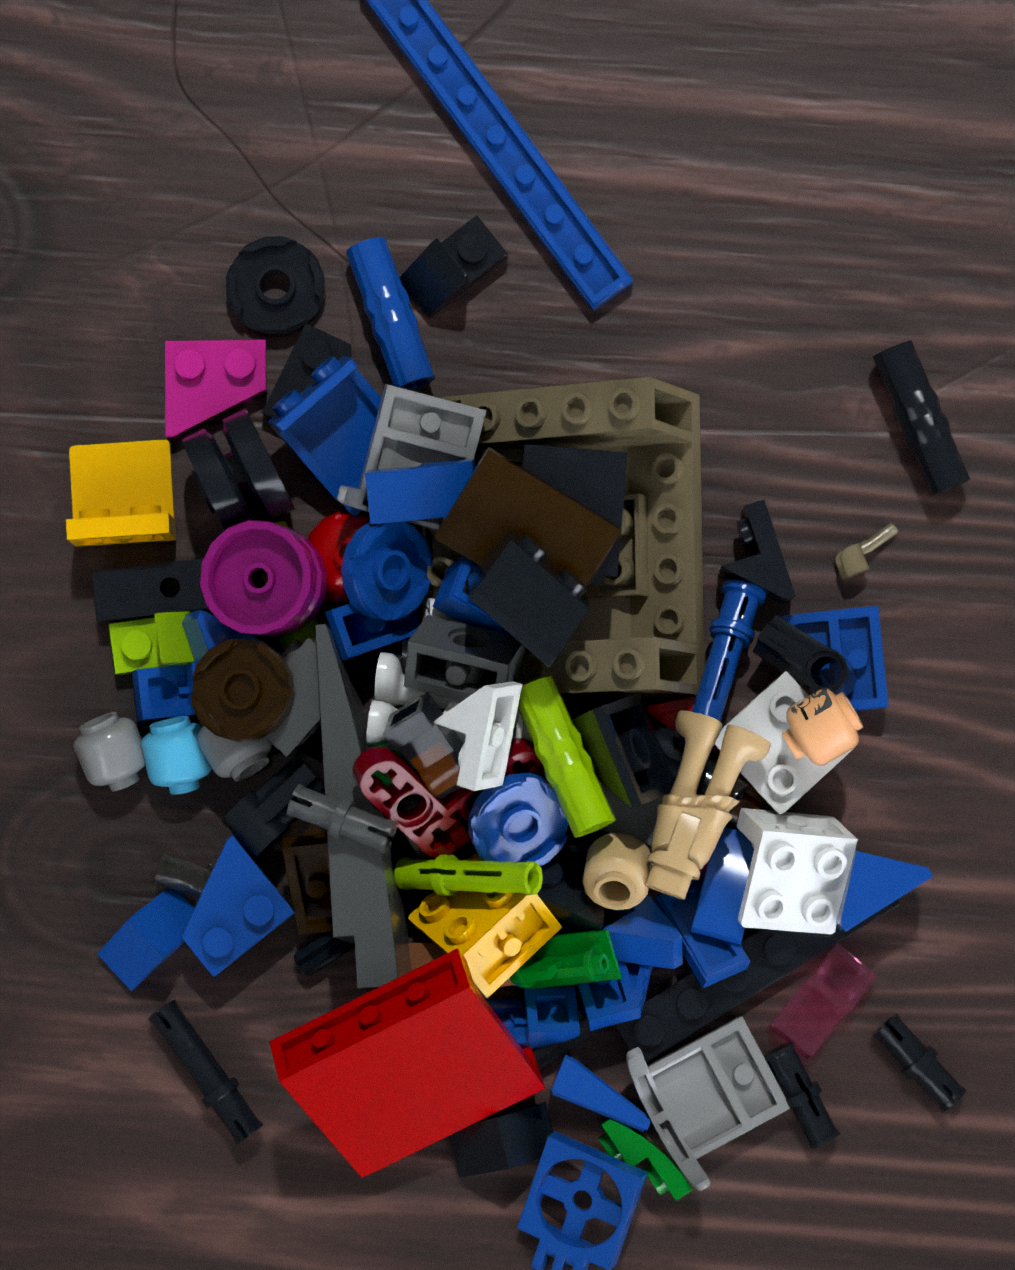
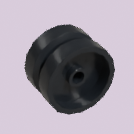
[182,409,295,530]

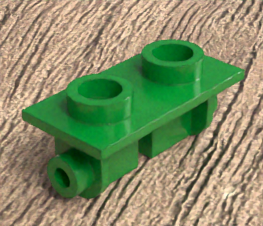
[510,929,622,989]

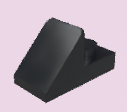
[400,215,508,318]
[719,499,796,604]

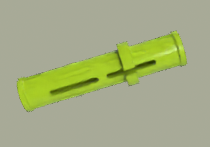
[394,854,543,896]

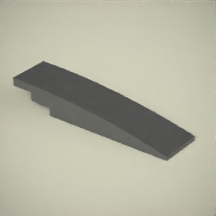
[315,624,412,992]

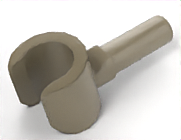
[835,523,898,579]

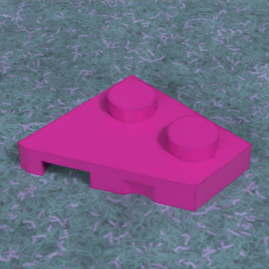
[165,340,267,440]

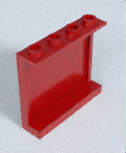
[269,948,546,1178]

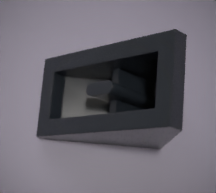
[449,1101,554,1178]

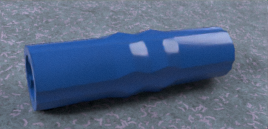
[346,237,435,390]

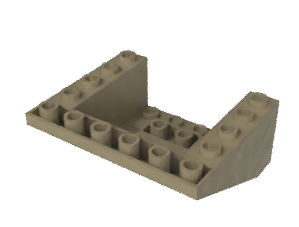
[422,377,705,700]

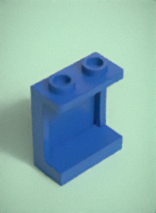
[268,356,382,517]

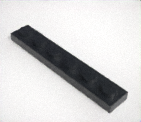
[615,899,900,1062]

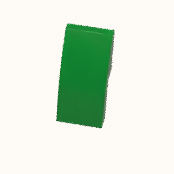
[598,1117,693,1201]

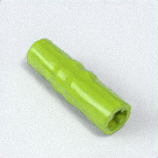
[518,676,616,838]

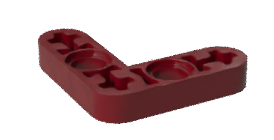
[352,738,544,857]

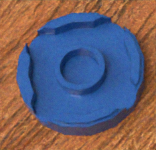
[342,521,433,621]
[468,772,568,866]

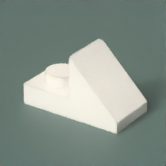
[434,681,522,791]

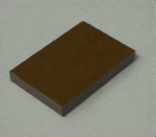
[434,447,622,587]

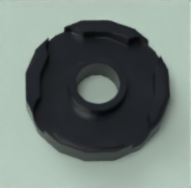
[226,236,326,337]

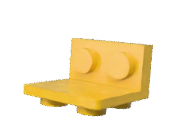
[66,439,176,547]
[408,852,562,998]

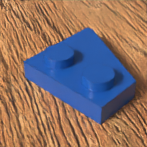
[780,605,889,711]

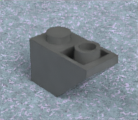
[265,638,321,757]

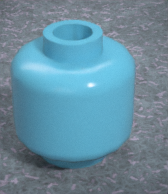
[141,716,212,795]

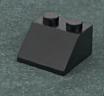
[468,530,590,667]

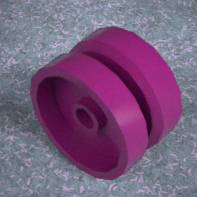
[200,521,327,638]

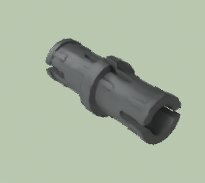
[287,784,397,854]

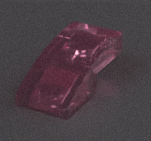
[768,943,877,1059]

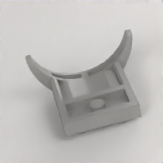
[337,384,487,529]
[626,1016,790,1191]

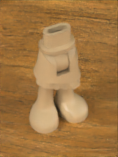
[645,710,771,900]

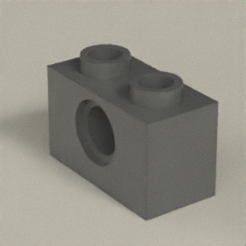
[404,615,525,701]

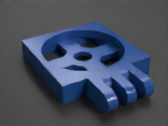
[517,1131,648,1270]

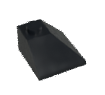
[572,694,675,809]

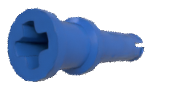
[691,579,767,721]

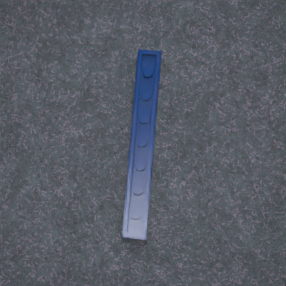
[364,0,633,312]

